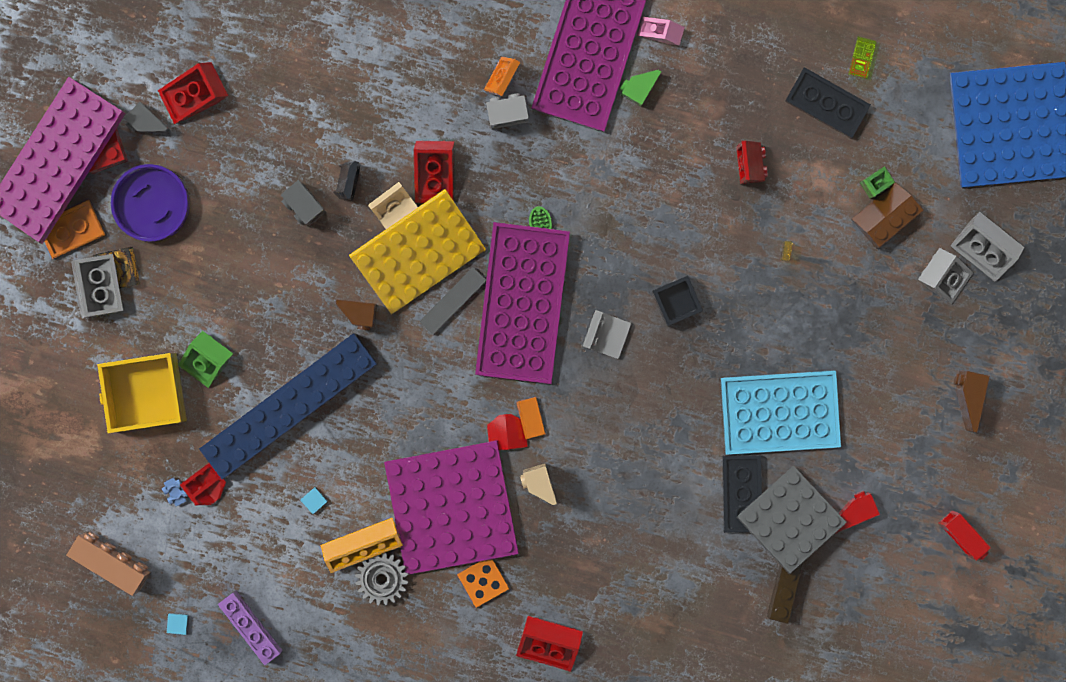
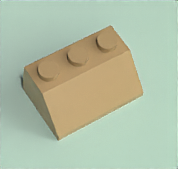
[520,464,557,505]

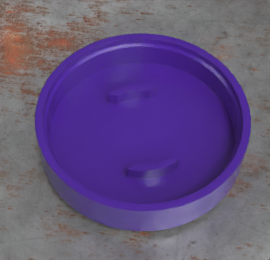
[111,164,190,242]

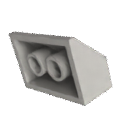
[951,212,1025,281]
[71,254,123,319]

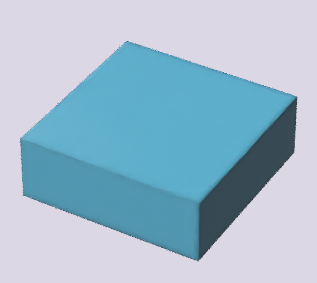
[301,487,327,514]
[167,613,188,635]

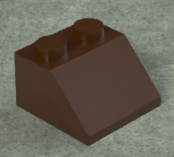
[336,299,377,330]

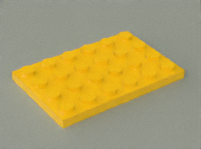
[349,189,486,315]

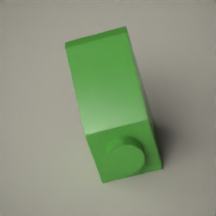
[620,70,661,107]

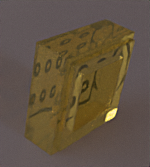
[780,241,793,261]

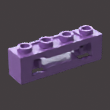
[218,590,282,665]

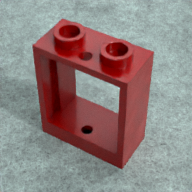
[938,510,991,561]

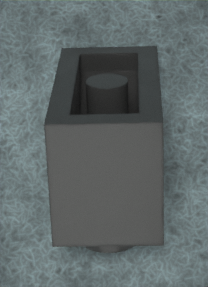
[124,102,170,133]

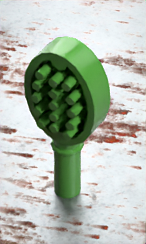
[529,206,552,229]

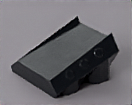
[334,161,361,201]

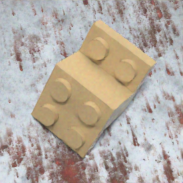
[368,182,418,229]

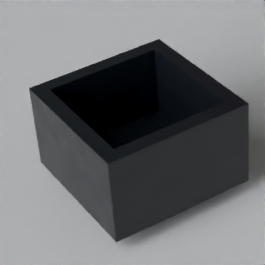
[651,276,703,326]

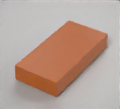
[516,397,545,439]

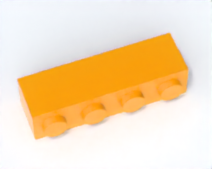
[321,518,403,573]

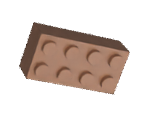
[66,532,151,596]

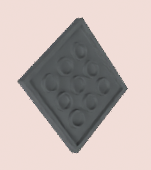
[737,466,847,575]

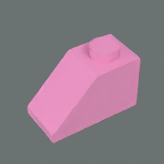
[637,17,685,45]

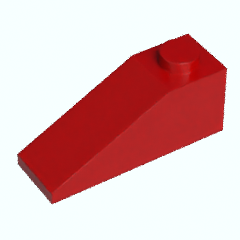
[836,491,880,533]

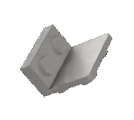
[583,310,631,359]

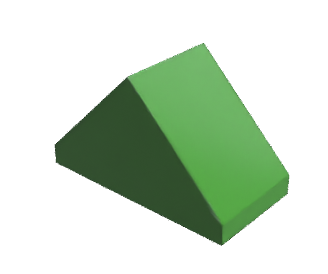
[859,166,895,198]

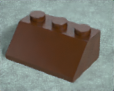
[851,182,923,248]

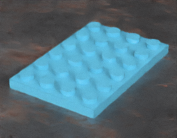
[721,371,841,455]

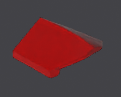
[487,414,528,450]
[180,463,226,506]

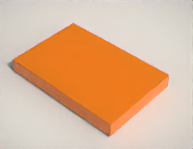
[44,200,106,259]

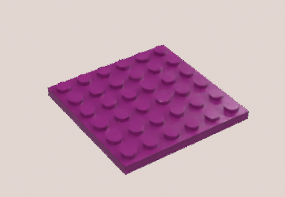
[384,440,519,574]

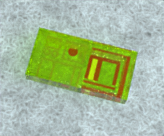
[848,36,876,79]

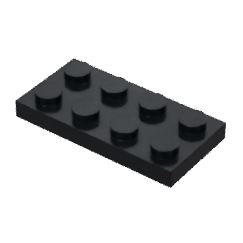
[785,67,871,139]
[722,455,762,533]

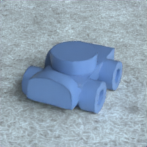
[162,478,187,506]

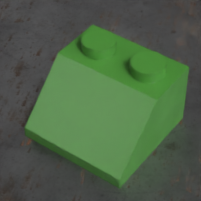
[178,330,233,388]

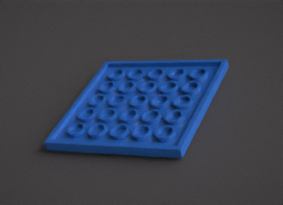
[950,62,1066,188]

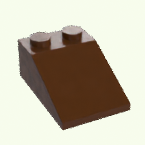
[954,370,990,433]

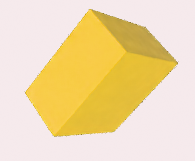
[97,353,187,433]

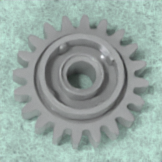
[355,552,408,605]

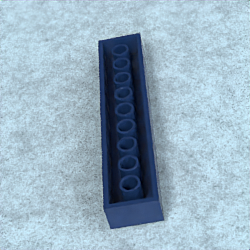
[199,333,378,480]

